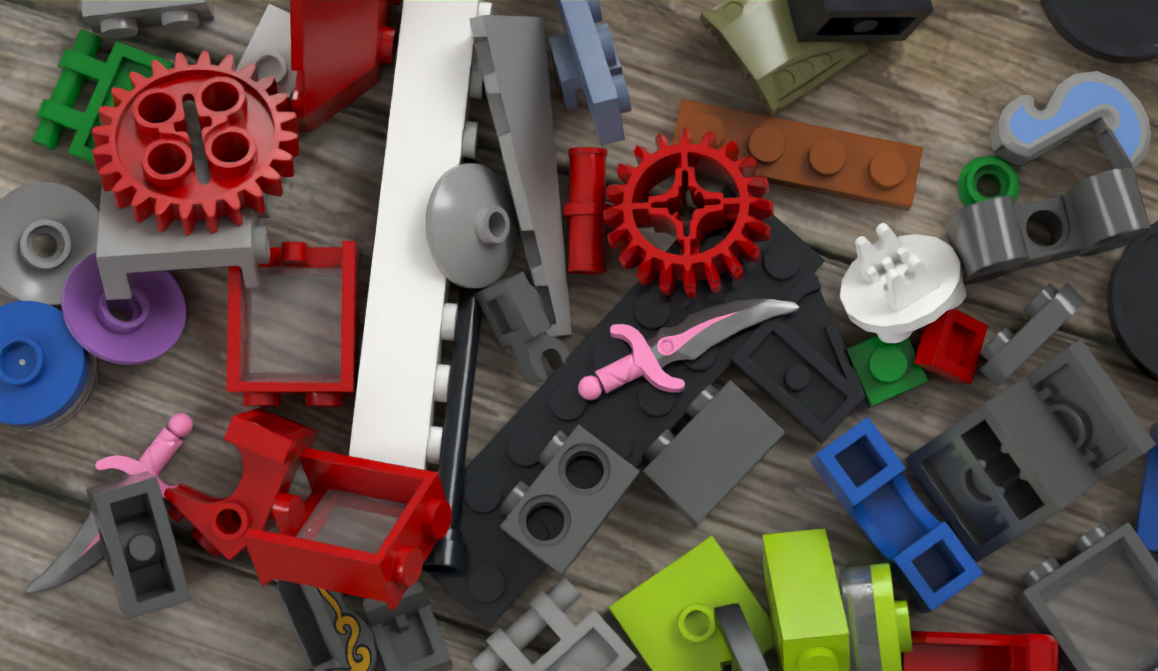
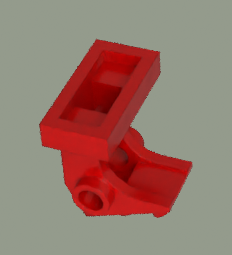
[163,407,319,560]

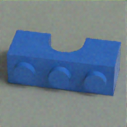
[810,417,984,614]

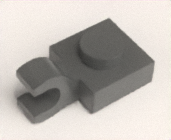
[474,271,570,384]

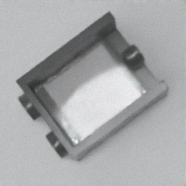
[1014,522,1158,671]

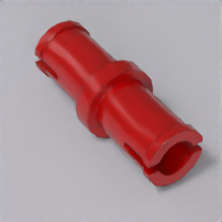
[563,147,611,275]

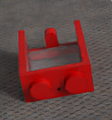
[226,241,361,408]
[243,448,452,610]

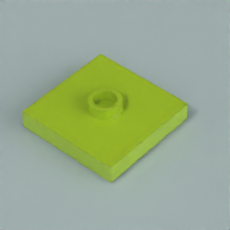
[608,536,775,671]

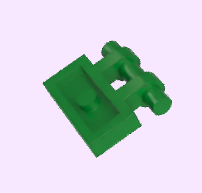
[32,29,175,167]

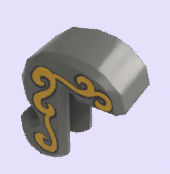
[275,579,378,671]

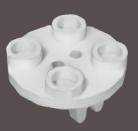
[840,223,966,343]

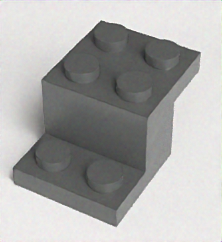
[905,339,1156,562]

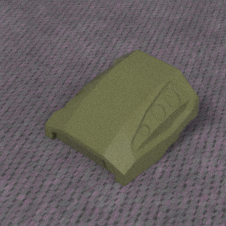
[700,0,869,117]

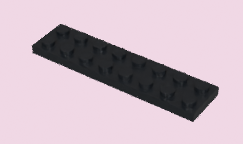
[430,185,825,630]

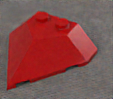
[290,0,403,133]

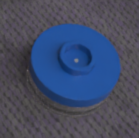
[0,301,98,432]

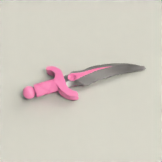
[578,298,799,400]
[27,413,193,594]

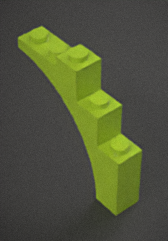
[762,528,850,671]

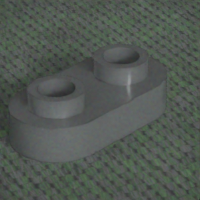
[979,283,1086,387]

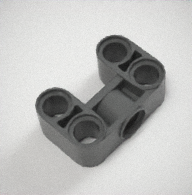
[945,167,1151,285]

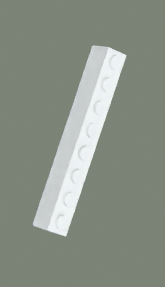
[349,0,493,470]

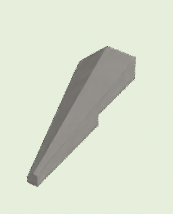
[469,15,572,339]

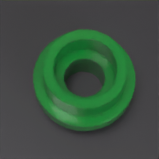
[957,155,1020,207]

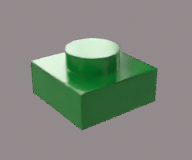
[845,335,928,409]

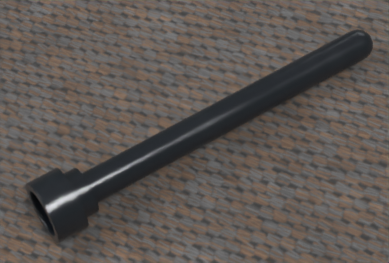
[421,287,483,576]

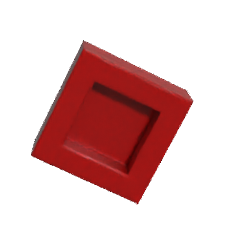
[914,308,988,385]

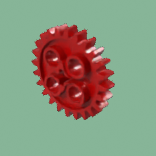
[92,51,300,236]

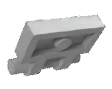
[471,577,637,671]

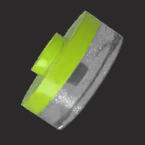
[838,563,913,671]

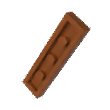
[672,99,923,211]

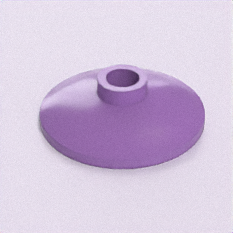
[61,253,186,365]

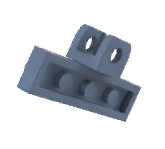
[548,0,632,146]

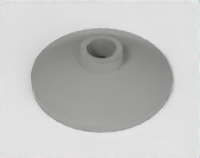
[426,163,517,288]
[0,182,99,306]

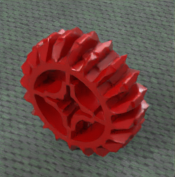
[603,128,774,298]

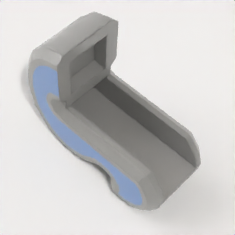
[990,71,1151,169]

